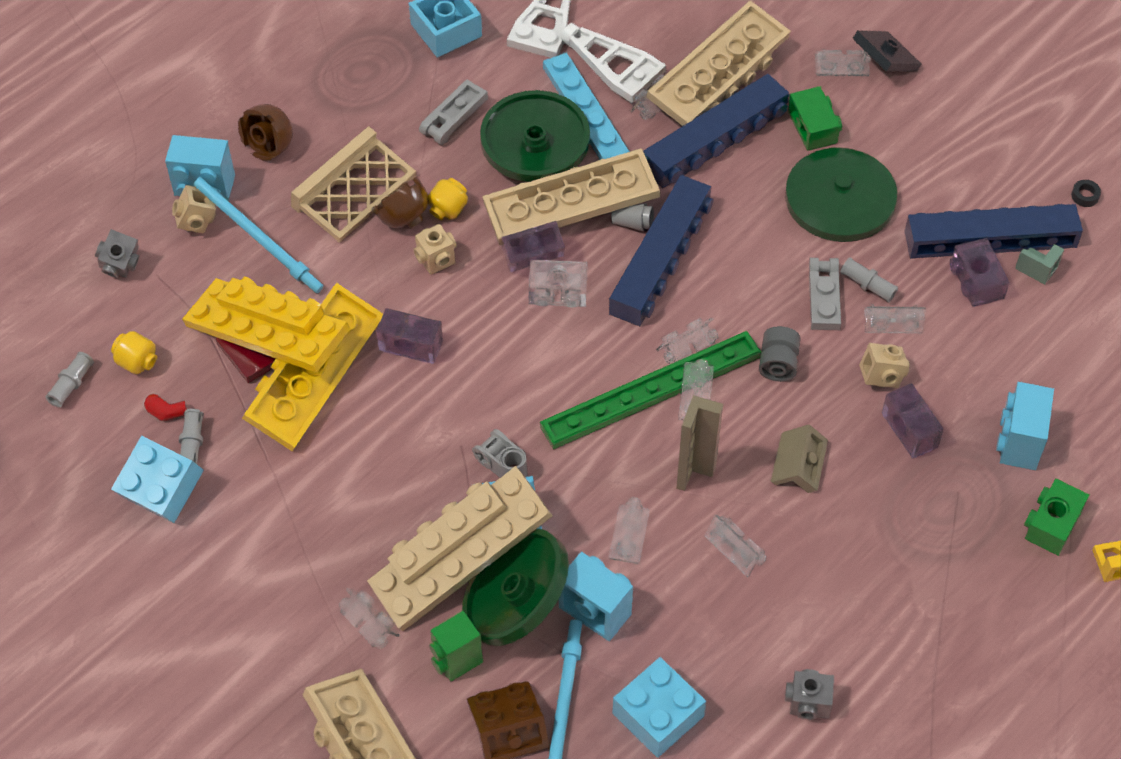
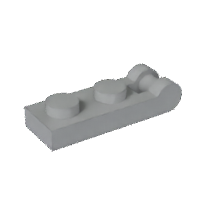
[419,79,488,145]
[809,258,841,330]

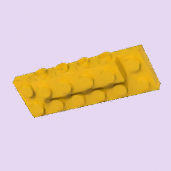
[182,277,351,373]
[242,283,385,451]

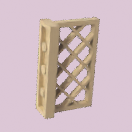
[291,126,416,243]

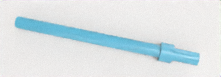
[194,177,324,294]
[548,620,583,759]

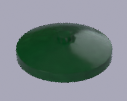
[480,90,590,182]
[785,147,897,242]
[462,529,569,646]

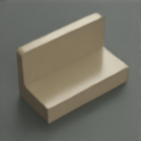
[771,425,828,493]

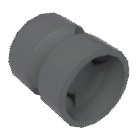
[759,326,801,382]

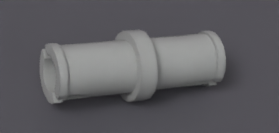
[840,257,899,303]
[45,352,94,407]
[179,409,204,465]

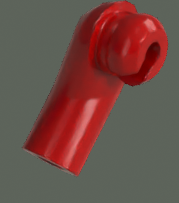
[144,394,187,421]

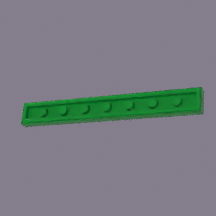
[540,331,762,450]

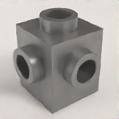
[95,229,139,278]
[785,669,834,720]

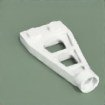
[507,0,571,58]
[561,23,666,103]

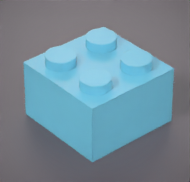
[409,0,482,58]
[165,135,235,201]
[996,382,1054,470]
[111,435,204,523]
[559,551,633,642]
[612,657,706,758]

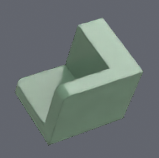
[1015,244,1065,285]

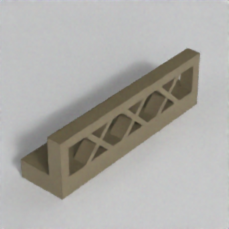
[676,395,724,491]

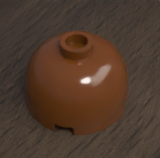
[238,104,293,161]
[371,176,429,229]

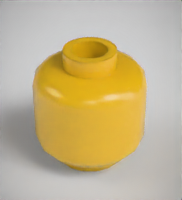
[428,178,468,220]
[111,331,157,375]

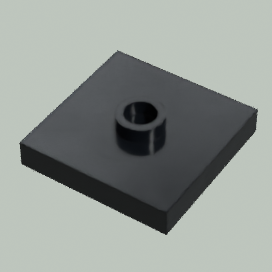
[853,30,922,72]

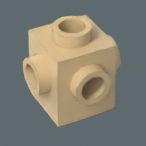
[172,185,216,233]
[413,224,457,275]
[859,343,910,388]

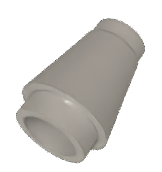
[611,203,654,231]

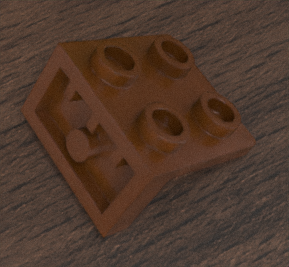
[467,681,550,759]

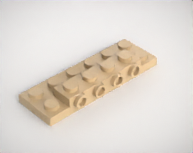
[646,0,791,126]
[483,148,660,245]
[367,466,553,631]
[303,669,415,759]

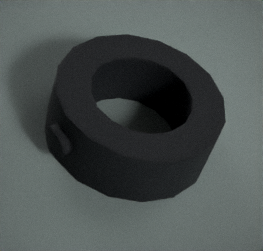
[1071,180,1101,207]

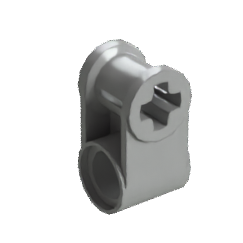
[472,429,528,478]

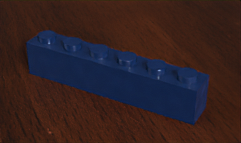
[643,74,789,189]
[609,175,714,327]
[904,204,1083,259]

